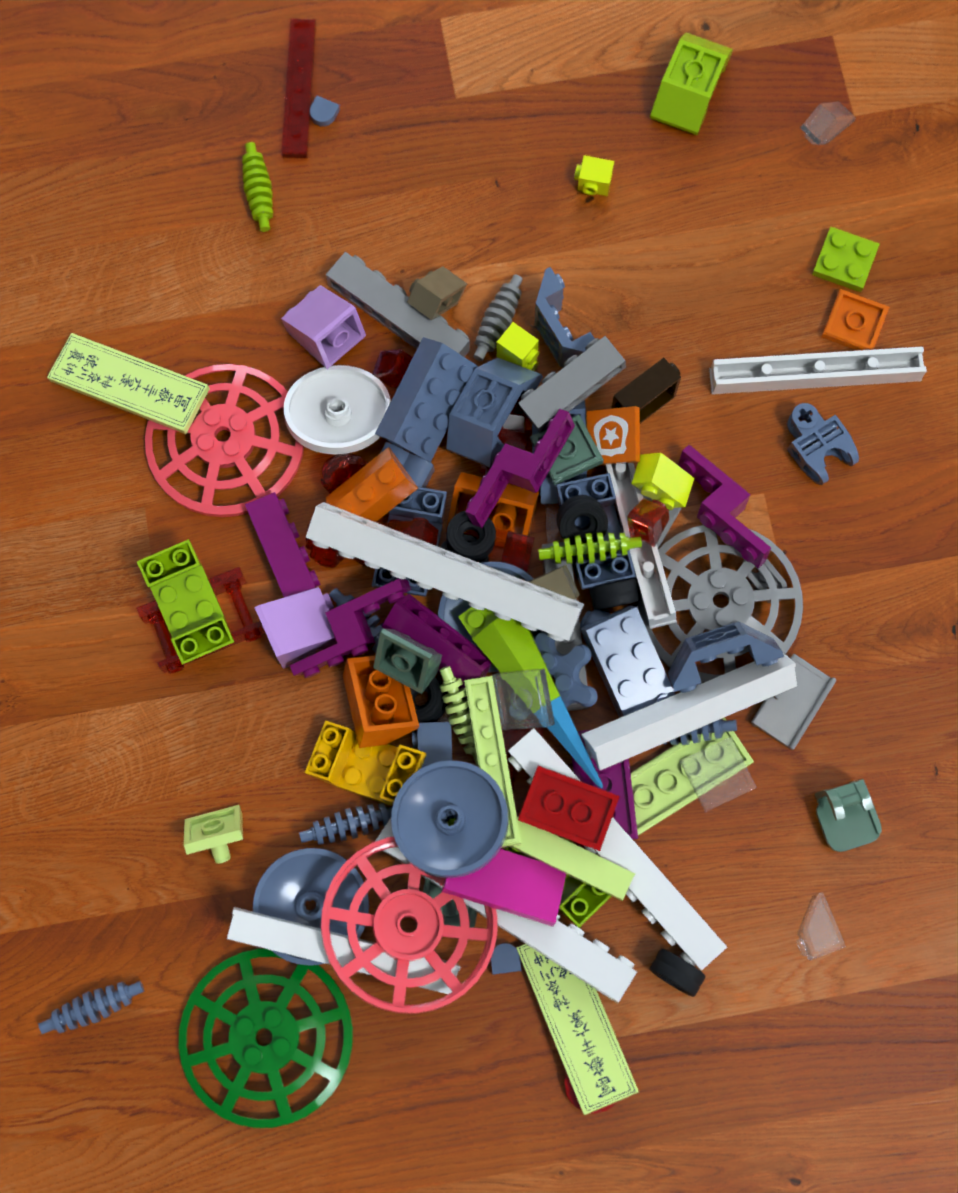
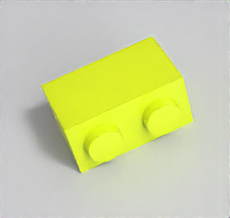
[496,322,539,371]
[631,453,694,510]

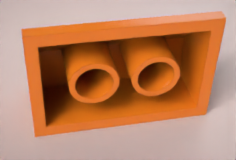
[326,447,418,522]
[446,472,539,553]
[342,655,419,748]

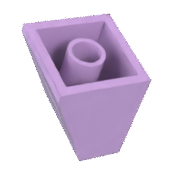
[281,285,366,369]
[254,587,337,669]

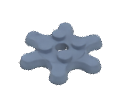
[510,631,598,733]

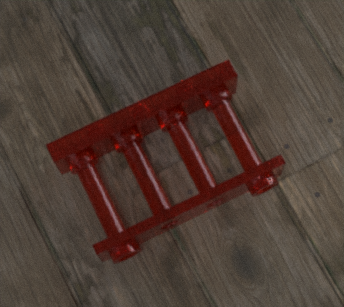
[136,567,265,674]

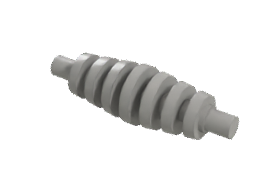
[473,274,523,361]

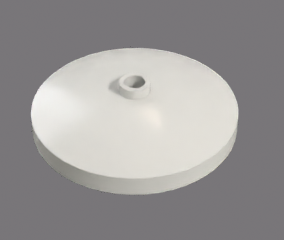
[284,365,391,455]

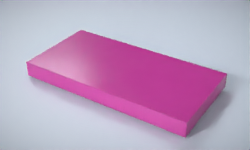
[442,849,566,926]

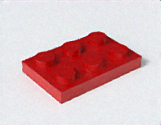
[518,766,620,851]

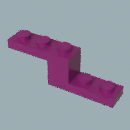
[465,409,575,528]
[678,445,771,568]
[290,579,411,678]

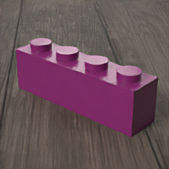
[245,492,320,597]
[382,594,493,689]

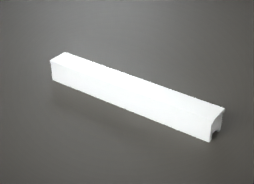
[709,347,927,394]
[605,463,677,629]
[581,653,797,770]
[227,907,461,994]

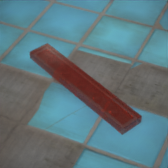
[281,19,316,159]

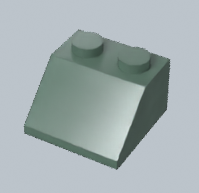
[373,629,442,694]

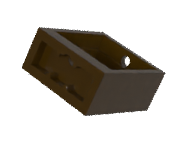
[611,358,681,424]

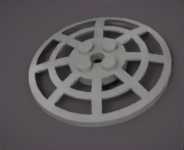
[638,525,803,683]

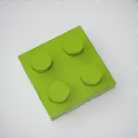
[812,227,880,292]

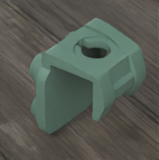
[815,779,882,852]

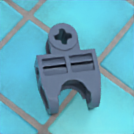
[787,403,859,485]

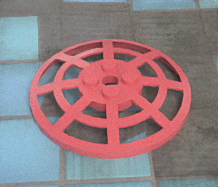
[145,364,304,517]
[321,836,497,1014]

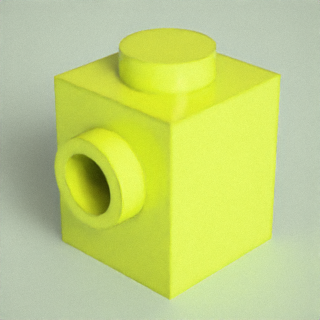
[574,155,614,196]

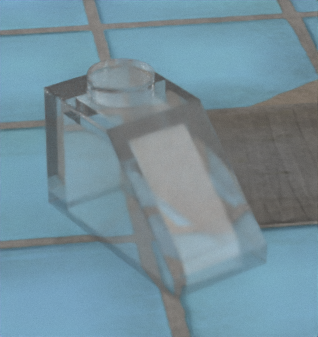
[800,101,856,145]
[797,892,846,960]

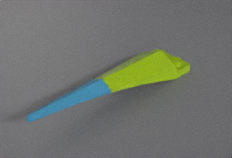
[458,607,603,788]

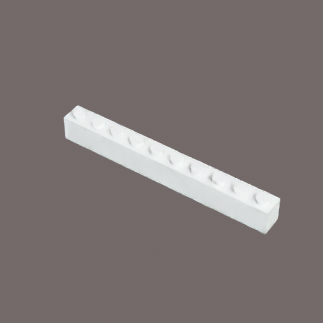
[306,502,584,641]
[508,728,727,971]
[375,818,637,1004]

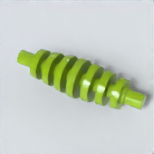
[242,142,273,232]
[538,533,642,564]

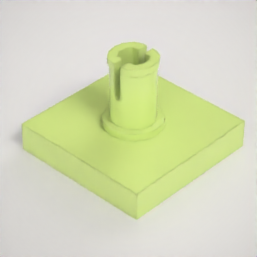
[183,804,243,864]

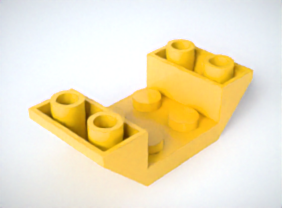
[305,720,426,806]

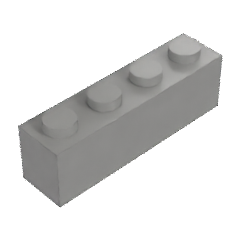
[518,336,626,432]

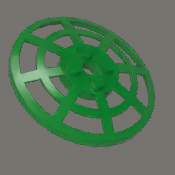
[178,949,353,1128]

